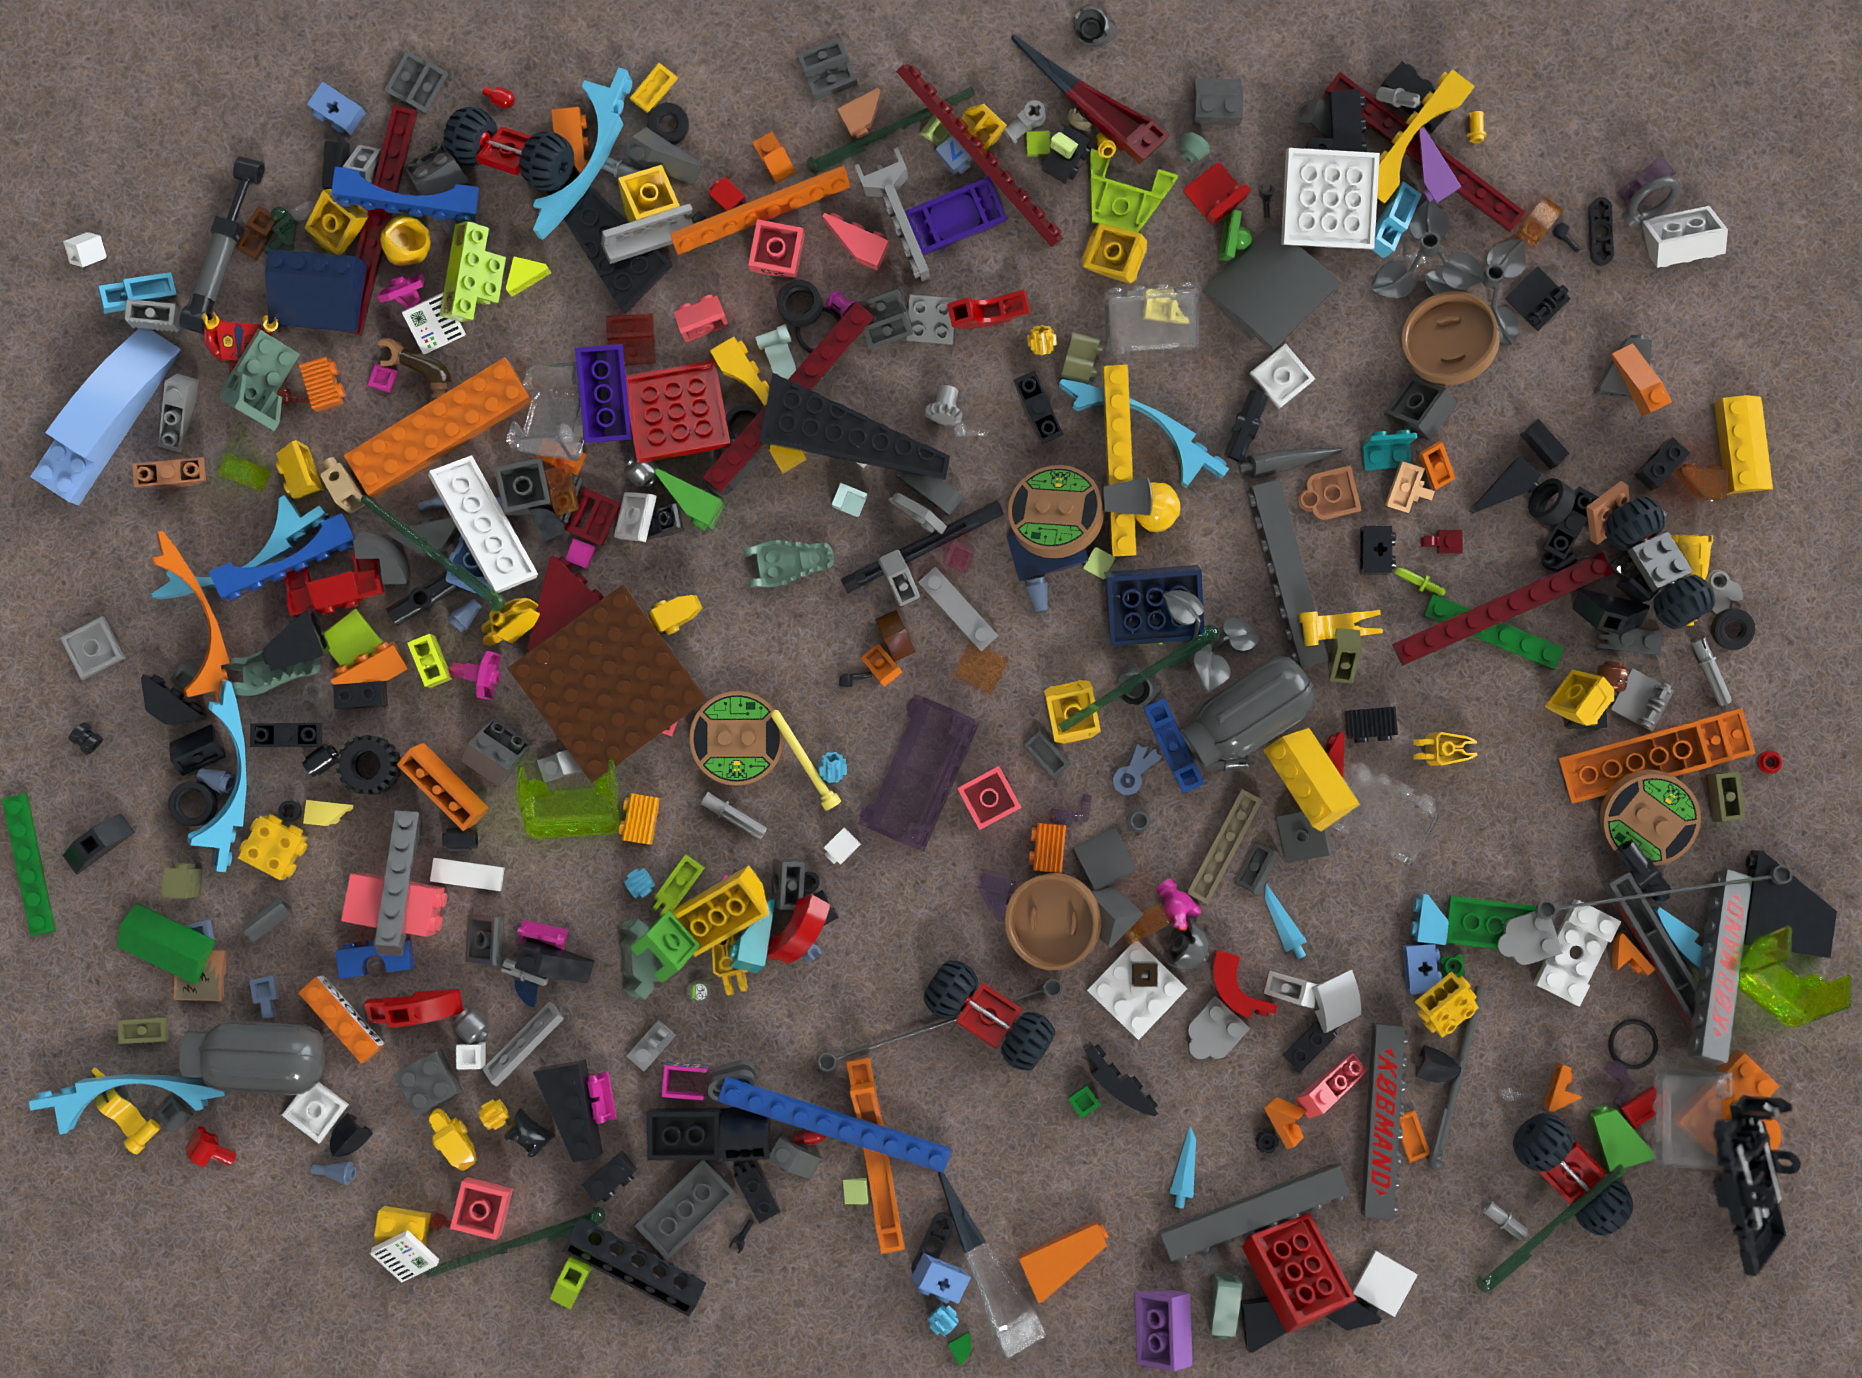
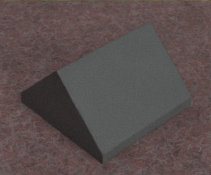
[1091,886,1144,948]
[465,914,505,965]

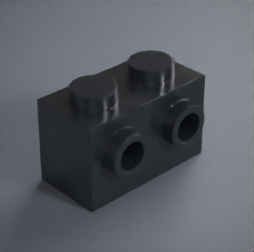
[581,1150,637,1203]

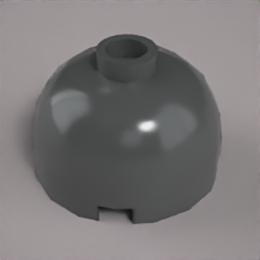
[1164,921,1209,970]

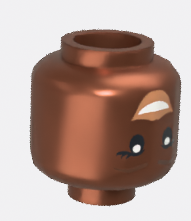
[1596,661,1629,696]

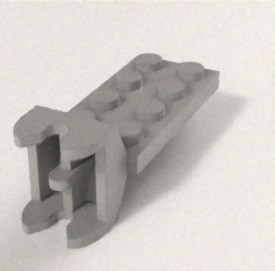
[854,147,930,283]

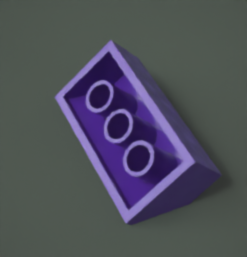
[575,344,632,443]

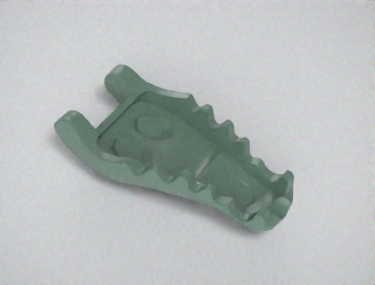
[744,540,834,588]
[230,651,320,696]

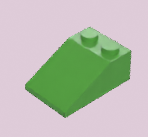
[655,468,725,531]

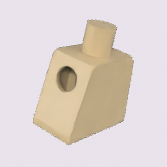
[320,457,370,515]

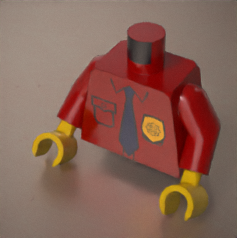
[201,312,278,375]

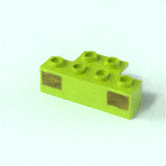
[440,221,506,322]

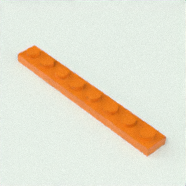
[669,165,850,255]

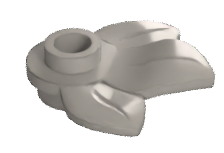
[1706,570,1743,615]

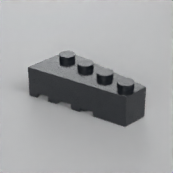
[533,1059,603,1162]

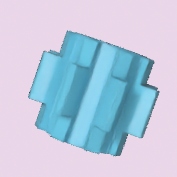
[818,752,847,783]
[624,868,655,899]
[927,1304,959,1337]

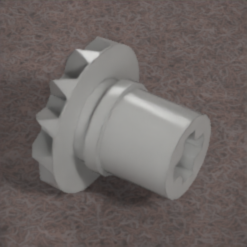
[925,385,962,426]

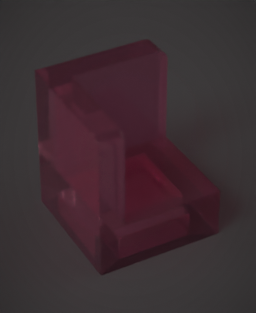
[944,541,975,574]

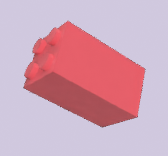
[341,872,447,937]

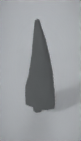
[1238,448,1342,479]

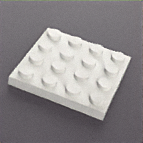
[1281,148,1380,249]

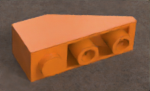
[551,107,590,174]
[330,640,408,684]

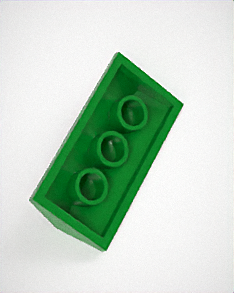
[117,903,216,985]

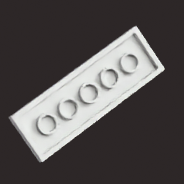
[428,455,538,595]

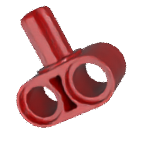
[185,1126,236,1167]

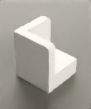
[63,232,106,267]
[456,1042,486,1069]

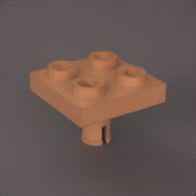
[1586,481,1630,545]

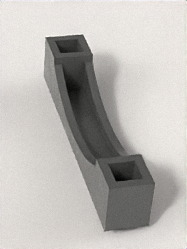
[374,811,422,956]

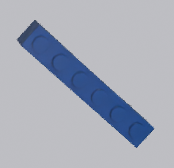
[331,167,480,223]
[209,513,355,602]

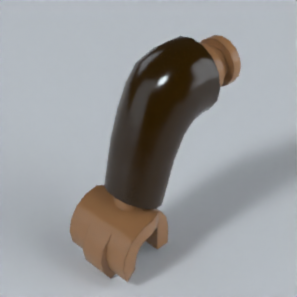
[377,338,451,398]

